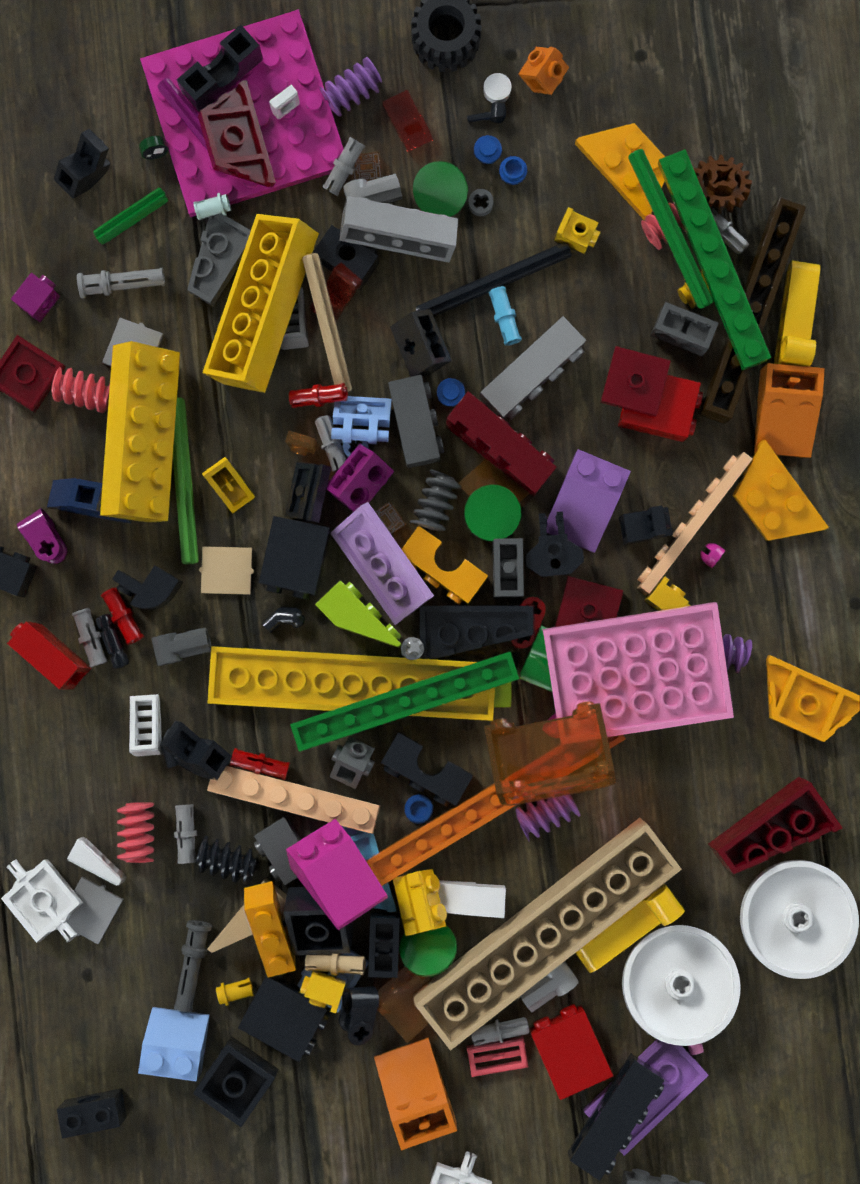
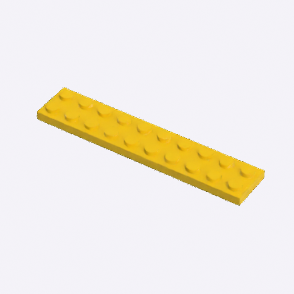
[208,646,495,721]

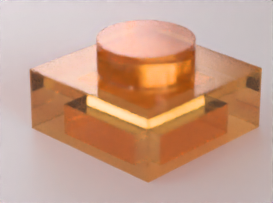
[285,431,318,456]

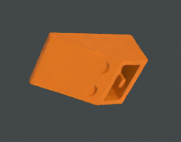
[754,363,825,458]
[374,1037,457,1150]

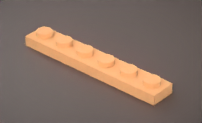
[637,452,753,596]
[207,766,380,834]

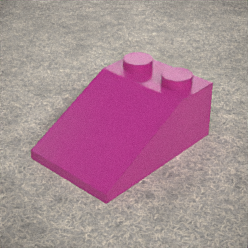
[286,819,388,930]

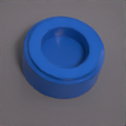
[405,794,433,824]

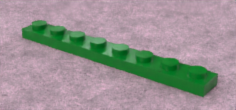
[658,149,771,371]
[290,652,519,752]

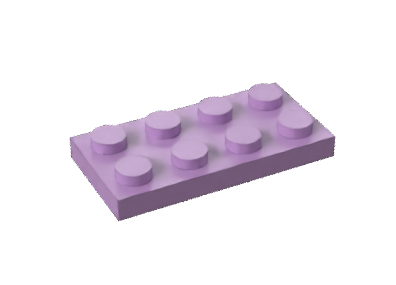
[331,502,434,625]

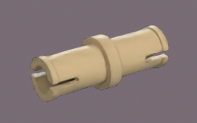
[305,954,366,976]

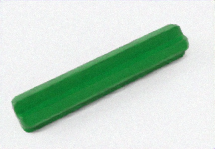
[93,188,168,245]

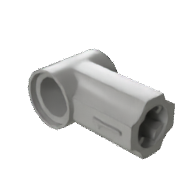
[343,174,402,203]
[520,961,579,1013]

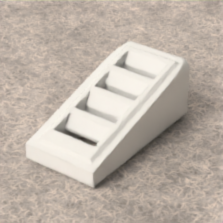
[129,694,162,756]
[67,837,126,886]

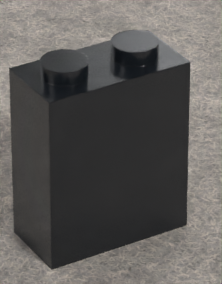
[259,516,331,600]
[238,975,331,1062]

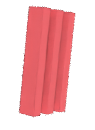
[467,1036,528,1077]

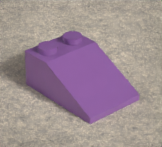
[547,449,631,553]

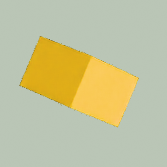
[202,457,255,514]

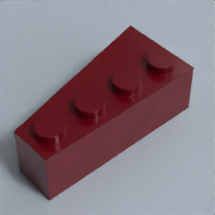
[446,391,557,497]
[708,777,843,874]

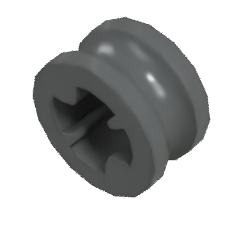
[468,189,494,216]

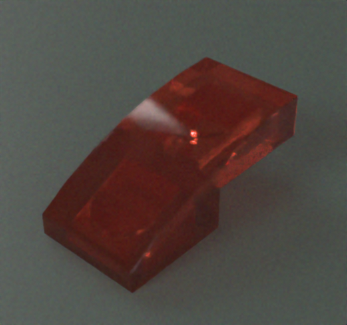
[382,89,433,153]
[310,262,362,321]

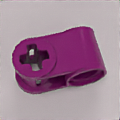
[17,508,67,564]

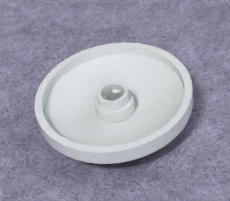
[740,860,859,979]
[622,925,740,1046]

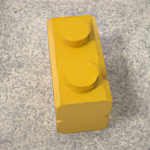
[393,869,447,936]

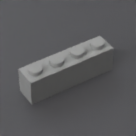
[339,196,458,263]
[479,316,586,420]

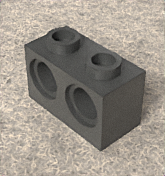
[650,302,718,356]

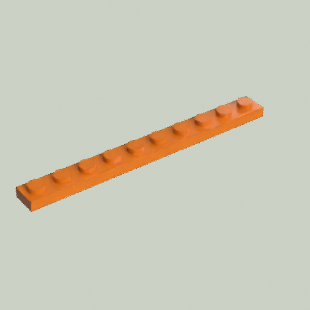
[366,735,626,886]

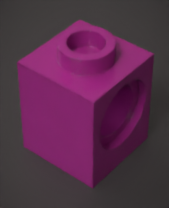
[11,273,60,322]

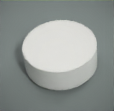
[483,73,511,103]

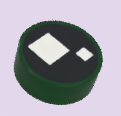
[139,136,169,160]

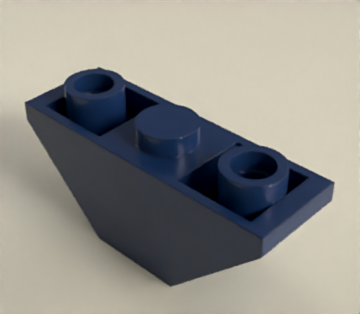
[47,478,132,524]

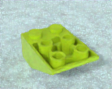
[315,580,402,648]

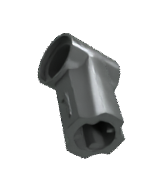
[151,628,211,666]

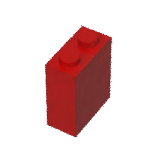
[618,375,703,442]
[7,621,92,690]
[529,1004,613,1100]

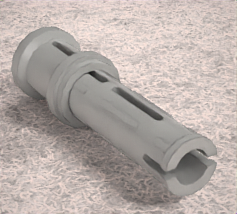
[77,268,165,298]

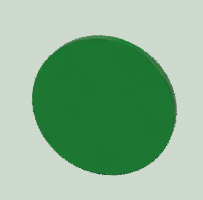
[413,161,468,217]
[464,485,521,541]
[400,925,457,977]

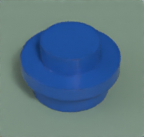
[474,135,502,164]
[499,156,527,185]
[437,378,465,407]

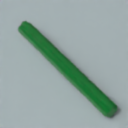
[628,149,713,309]

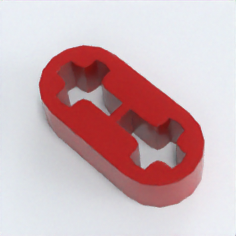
[510,597,546,649]

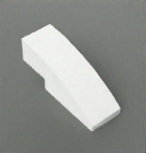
[438,880,506,918]

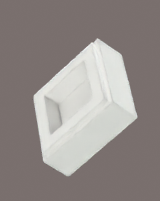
[269,84,300,119]

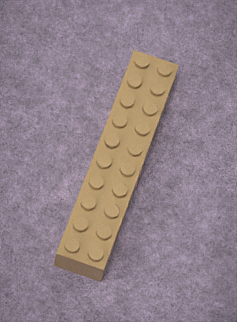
[413,817,682,1051]

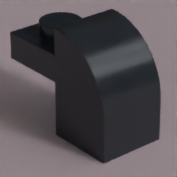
[54,129,111,199]
[619,505,673,545]
[112,565,183,610]
[160,721,232,780]

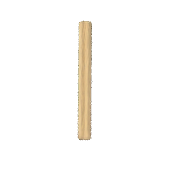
[303,253,352,392]

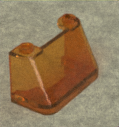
[484,701,616,806]

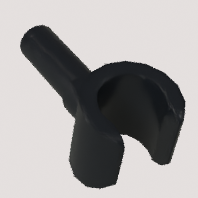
[467,102,507,124]

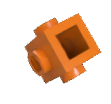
[518,47,569,95]

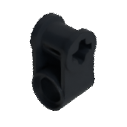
[338,986,379,1045]

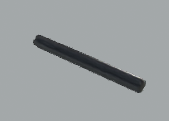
[416,242,572,317]

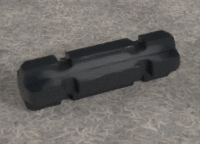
[96,614,129,669]

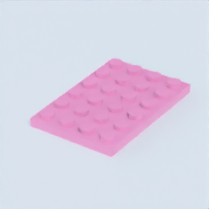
[543,602,734,744]

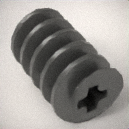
[409,470,462,533]

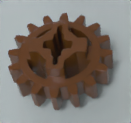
[694,155,752,214]

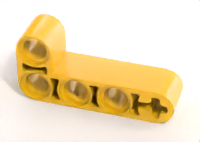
[774,260,820,367]
[576,884,685,973]

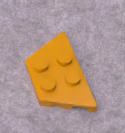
[575,123,665,221]
[733,440,828,541]
[766,655,860,742]

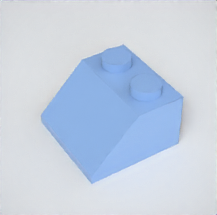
[138,1007,210,1081]

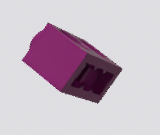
[326,444,394,512]

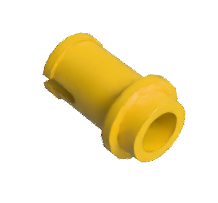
[216,977,254,1006]

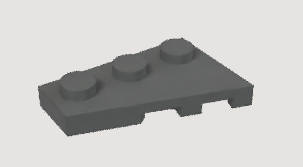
[187,214,251,306]

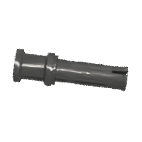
[174,920,212,1012]

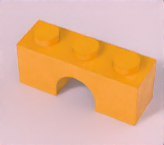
[401,526,488,605]
[244,881,296,977]

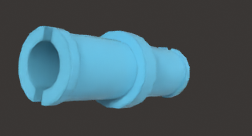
[488,286,522,346]

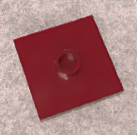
[0,335,66,413]
[600,346,671,417]
[555,576,623,627]

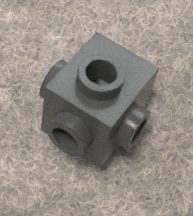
[330,736,375,789]

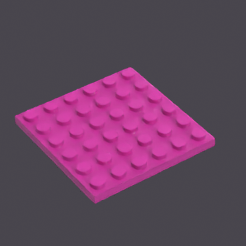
[140,10,344,217]

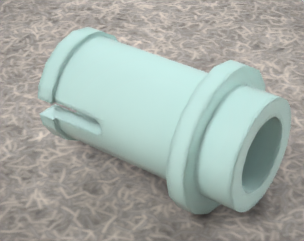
[194,193,231,220]

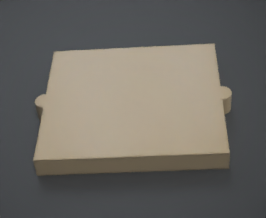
[199,547,255,595]

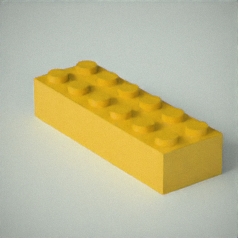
[202,214,319,393]
[100,341,180,522]

